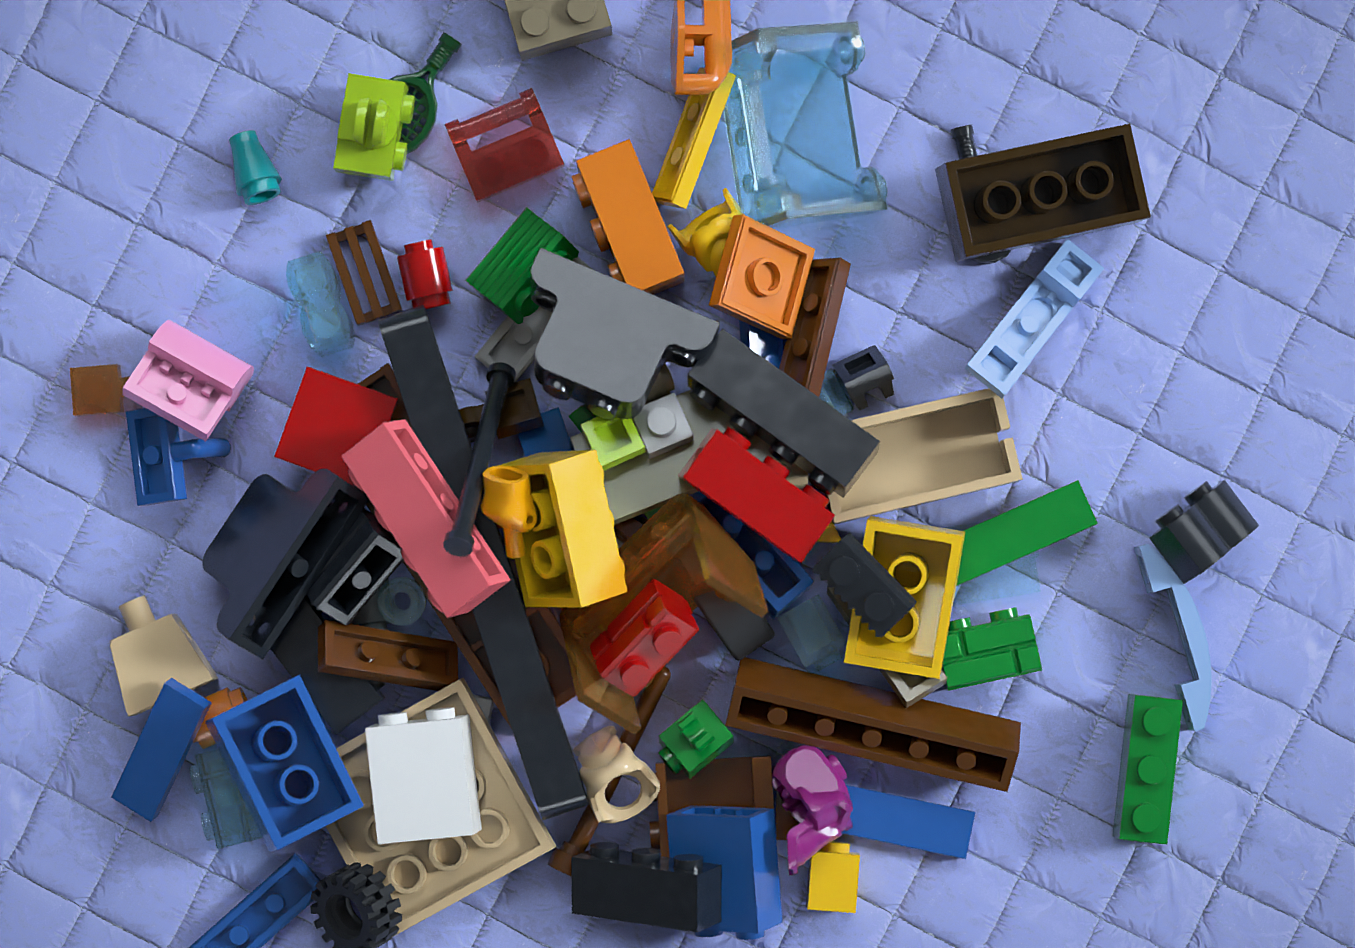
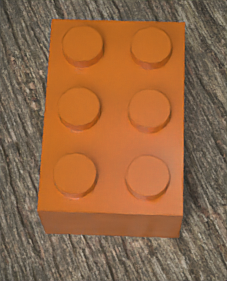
[571,139,685,295]

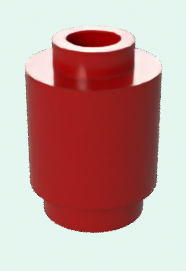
[397,239,453,309]

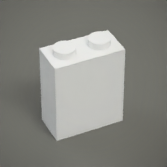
[365,707,482,844]

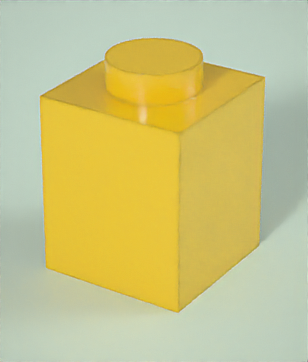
[806,841,860,913]

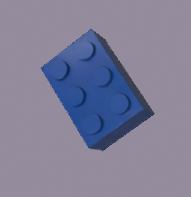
[205,675,364,852]

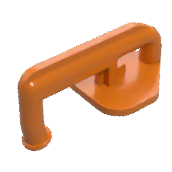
[670,0,732,95]

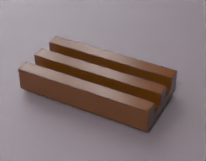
[326,220,403,326]

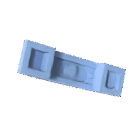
[964,239,1104,398]
[1134,544,1212,731]

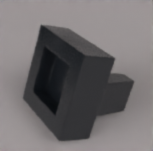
[832,345,894,410]

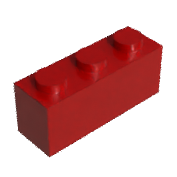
[678,427,835,563]

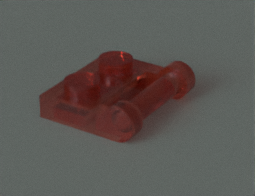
[444,88,565,203]

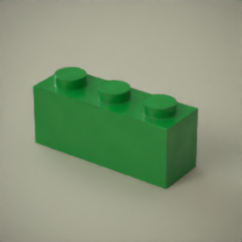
[1112,694,1183,845]

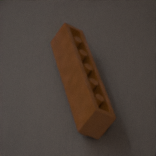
[725,657,1021,792]

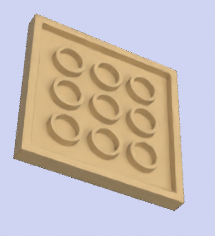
[326,678,556,937]

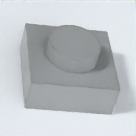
[631,393,694,459]

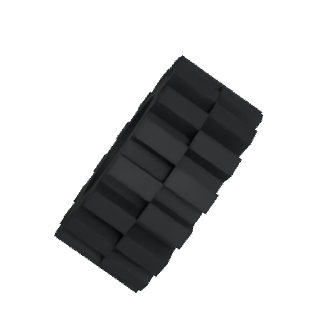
[310,862,402,948]

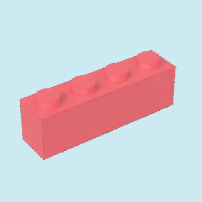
[341,420,511,618]

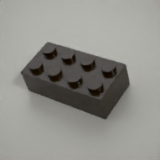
[935,123,1151,262]

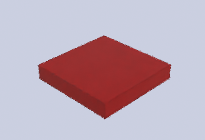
[274,366,399,486]

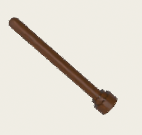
[547,666,671,877]

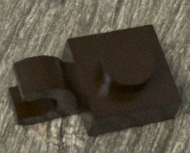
[459,378,544,443]

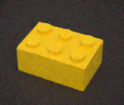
[497,450,628,608]

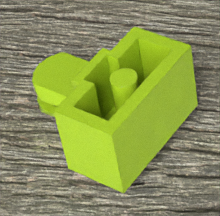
[333,73,415,181]

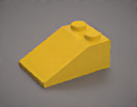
[844,516,965,679]

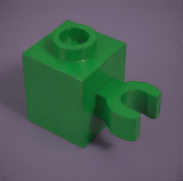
[658,699,734,779]

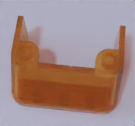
[560,493,768,734]

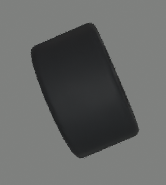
[690,566,775,661]

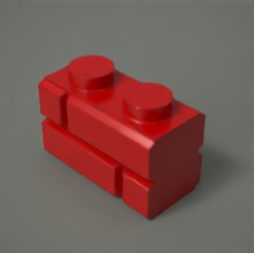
[589,579,699,697]

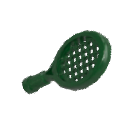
[388,32,462,155]

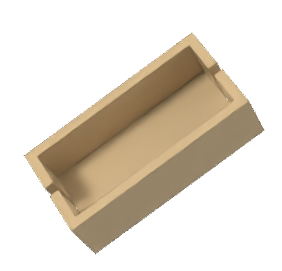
[825,388,1023,525]

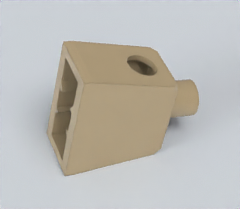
[110,595,218,716]

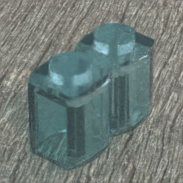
[286,251,355,357]

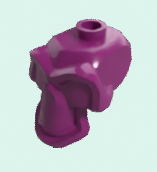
[771,745,853,875]

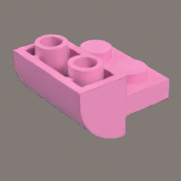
[122,320,254,442]

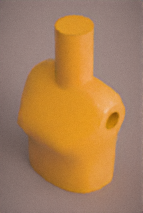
[480,465,537,558]

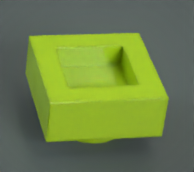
[581,416,645,471]

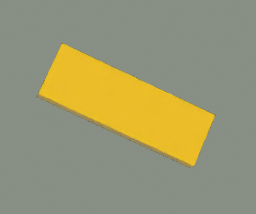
[652,67,736,209]

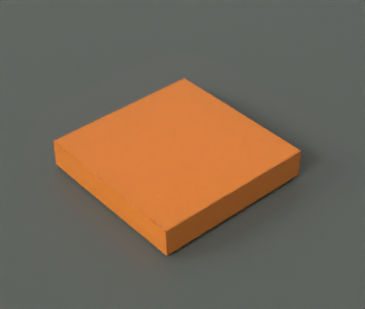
[708,214,815,339]

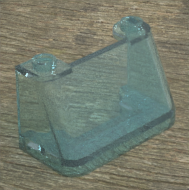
[724,21,887,229]

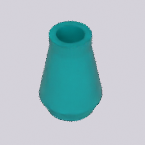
[229,130,282,205]

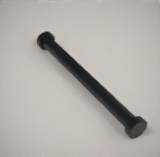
[443,362,516,557]

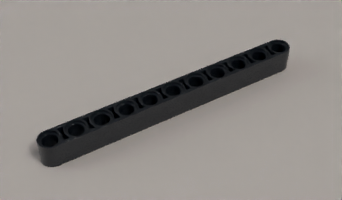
[378,305,589,820]

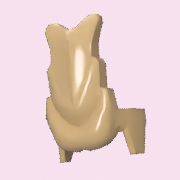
[573,726,660,824]

